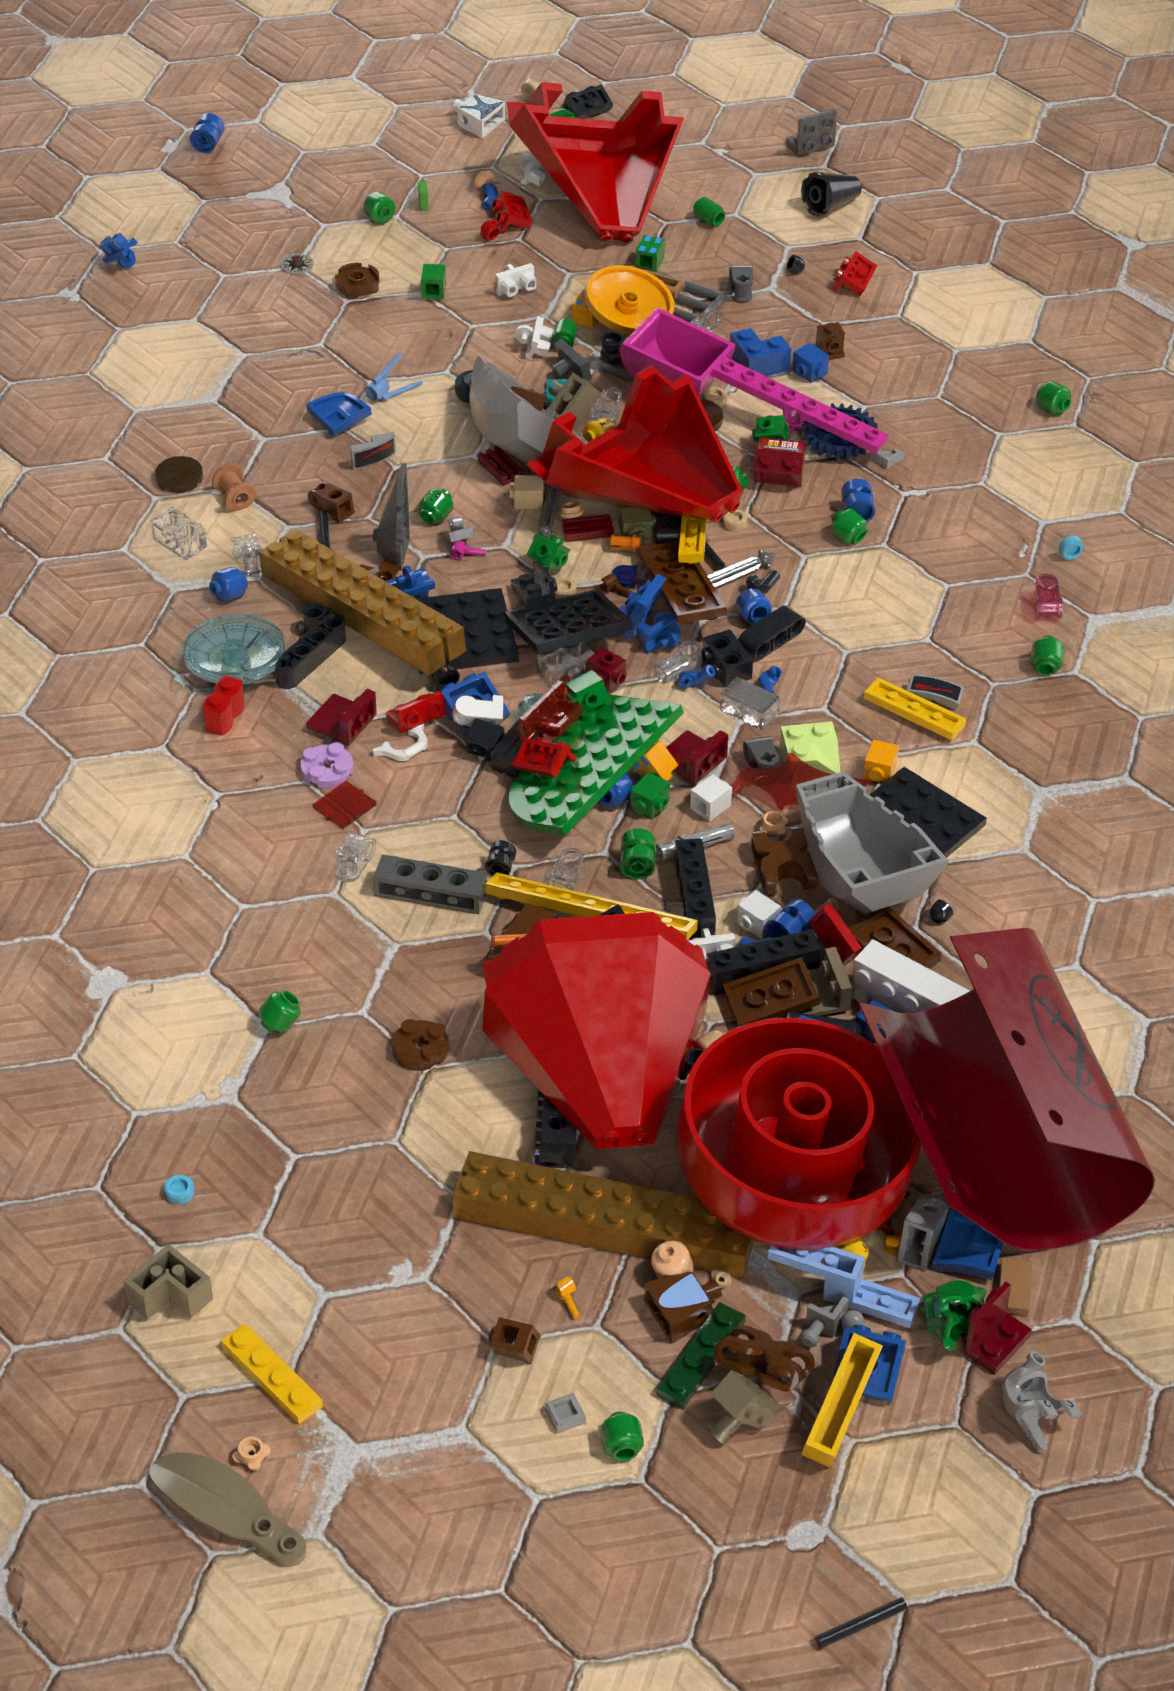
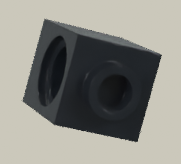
[464,718,505,760]

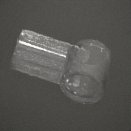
[654,640,703,684]

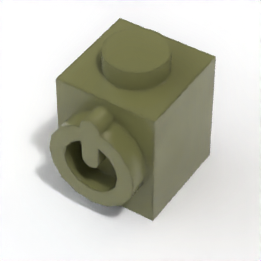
[619,507,656,542]

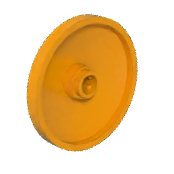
[585,265,675,335]

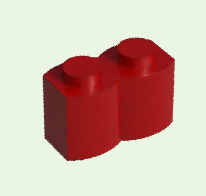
[203,676,245,736]

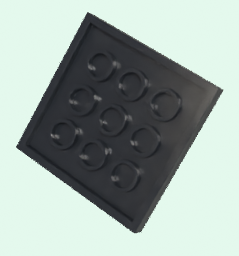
[415,588,519,674]
[504,589,633,655]
[869,767,987,858]

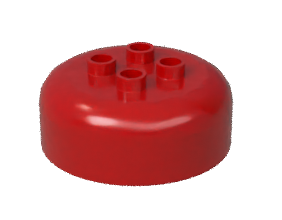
[677,1018,922,1250]

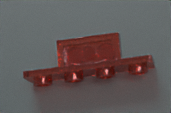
[517,675,583,742]

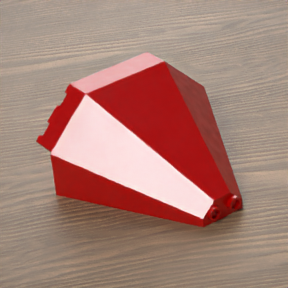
[507,82,684,243]
[526,365,743,523]
[482,912,711,1149]

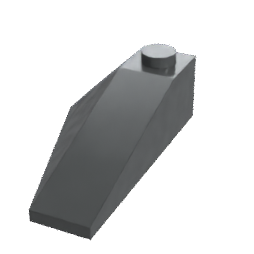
[373,463,410,571]

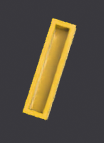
[801,1333,883,1468]

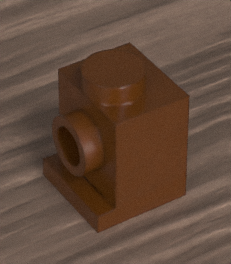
[816,322,845,360]
[489,1317,541,1364]

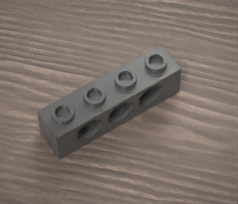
[373,854,487,914]

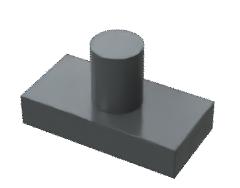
[552,339,592,381]

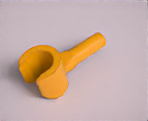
[884,1228,903,1255]
[555,1276,580,1319]

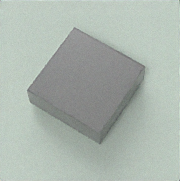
[545,1393,586,1434]

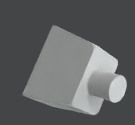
[897,1197,948,1272]

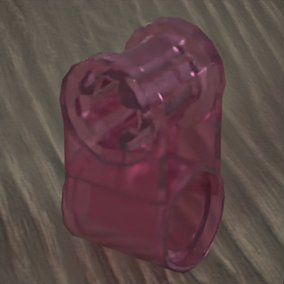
[1033,574,1063,619]

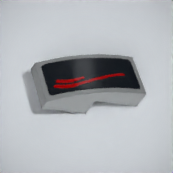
[350,432,396,470]
[906,674,964,710]

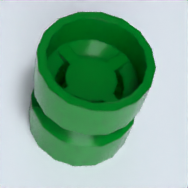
[620,828,656,880]

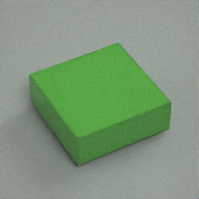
[418,180,429,211]

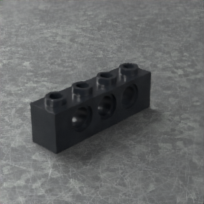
[674,838,716,941]
[706,929,821,996]
[534,1089,577,1164]

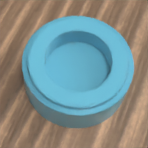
[1058,536,1084,560]
[164,1175,195,1205]

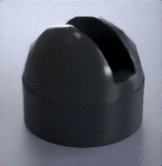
[786,254,805,274]
[930,899,954,924]

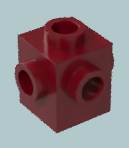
[586,647,627,692]

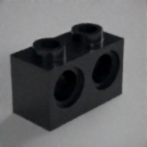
[700,629,753,688]

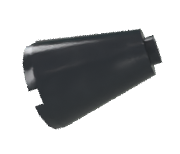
[801,172,862,216]

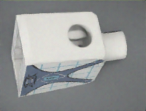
[452,94,505,138]

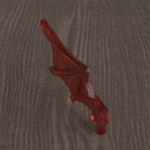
[731,753,870,811]

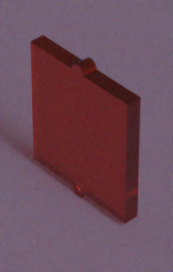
[313,781,376,829]

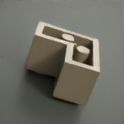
[123,1244,213,1319]

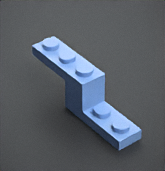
[767,1246,920,1328]

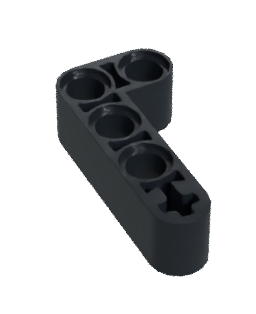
[275,603,346,689]

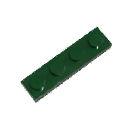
[657,1302,746,1410]

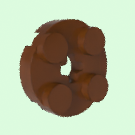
[335,262,380,300]
[392,1019,449,1071]

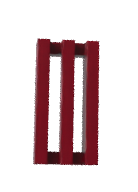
[478,446,523,486]
[562,514,614,542]

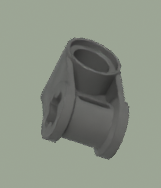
[729,266,753,303]
[743,736,779,784]

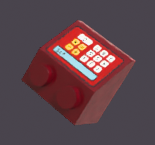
[754,437,807,487]

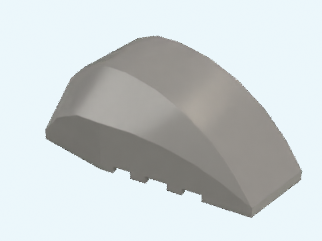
[469,356,588,464]
[796,772,948,914]

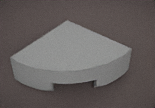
[870,448,904,469]

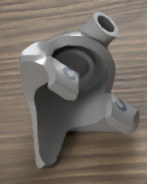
[1001,1351,1083,1453]

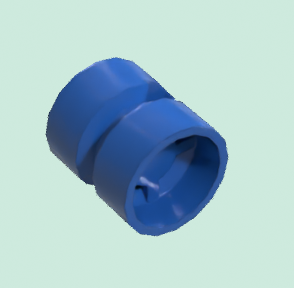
[190,113,225,153]
[841,479,875,522]
[766,899,815,938]

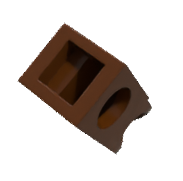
[308,482,355,523]

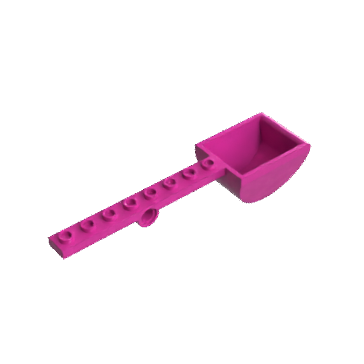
[620,308,888,454]

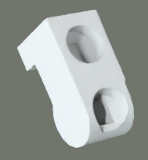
[452,695,503,727]

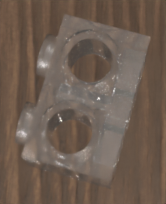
[151,507,207,561]
[537,642,595,692]

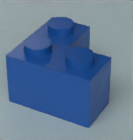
[730,328,791,376]

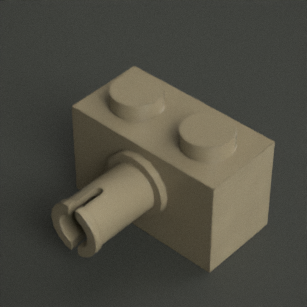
[548,373,602,430]
[709,1370,780,1445]

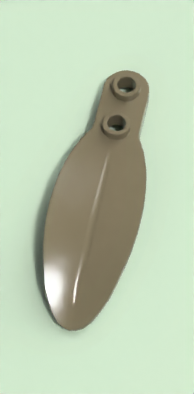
[149,1452,306,1567]

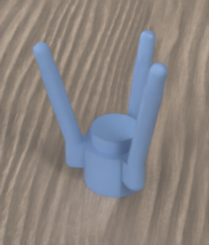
[365,353,422,401]

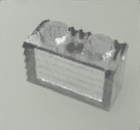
[720,676,781,730]

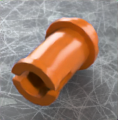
[610,534,642,553]

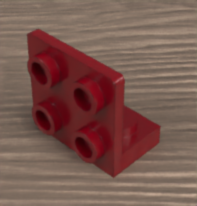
[306,689,377,745]
[666,730,729,785]
[965,1281,1032,1375]

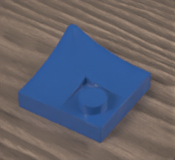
[306,392,372,436]
[931,1210,1003,1280]

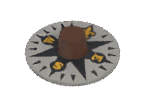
[280,254,314,274]

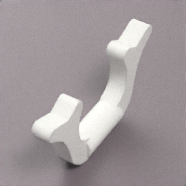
[372,724,428,761]

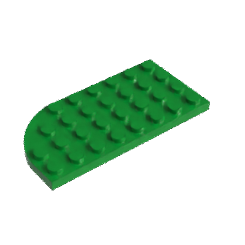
[509,694,684,836]

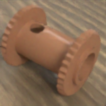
[212,463,256,511]

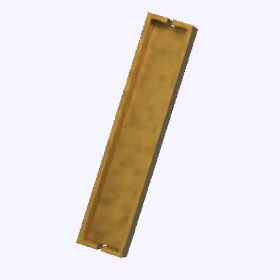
[259,529,466,675]
[453,1151,755,1279]

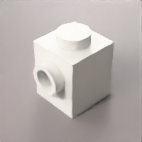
[690,774,732,822]
[737,890,781,940]

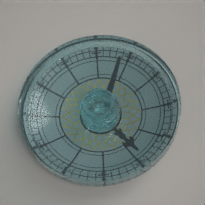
[183,614,286,683]

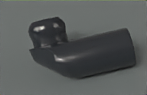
[746,570,780,592]

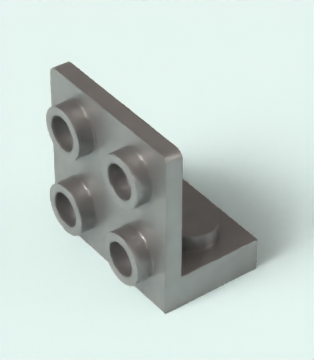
[786,108,837,157]

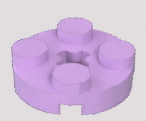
[301,742,353,789]

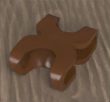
[751,825,818,895]
[714,1325,815,1392]

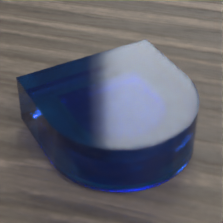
[612,565,638,589]

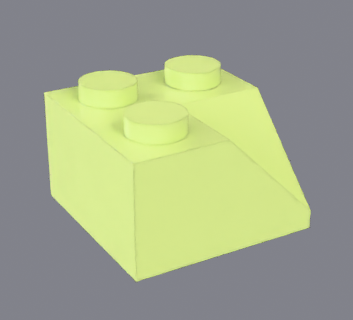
[779,721,841,785]

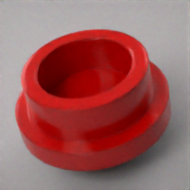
[480,219,501,241]

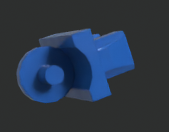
[98,232,138,268]
[386,566,435,598]
[636,611,681,654]

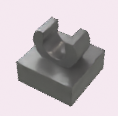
[443,517,474,542]

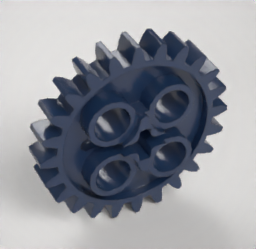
[801,403,878,460]

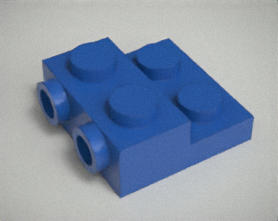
[619,574,667,640]
[440,672,510,735]
[831,1324,906,1403]

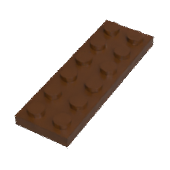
[638,540,727,625]

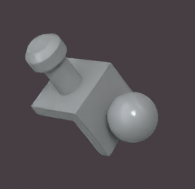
[800,1296,864,1347]

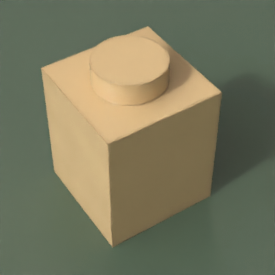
[510,475,544,510]

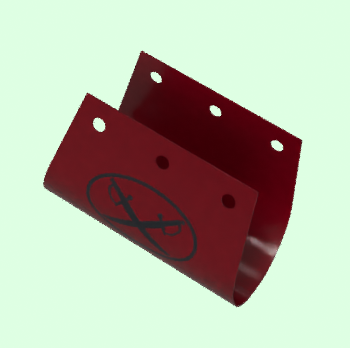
[858,928,1155,1250]

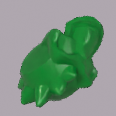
[921,1280,987,1351]

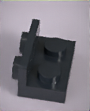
[562,84,613,119]
[511,560,558,608]

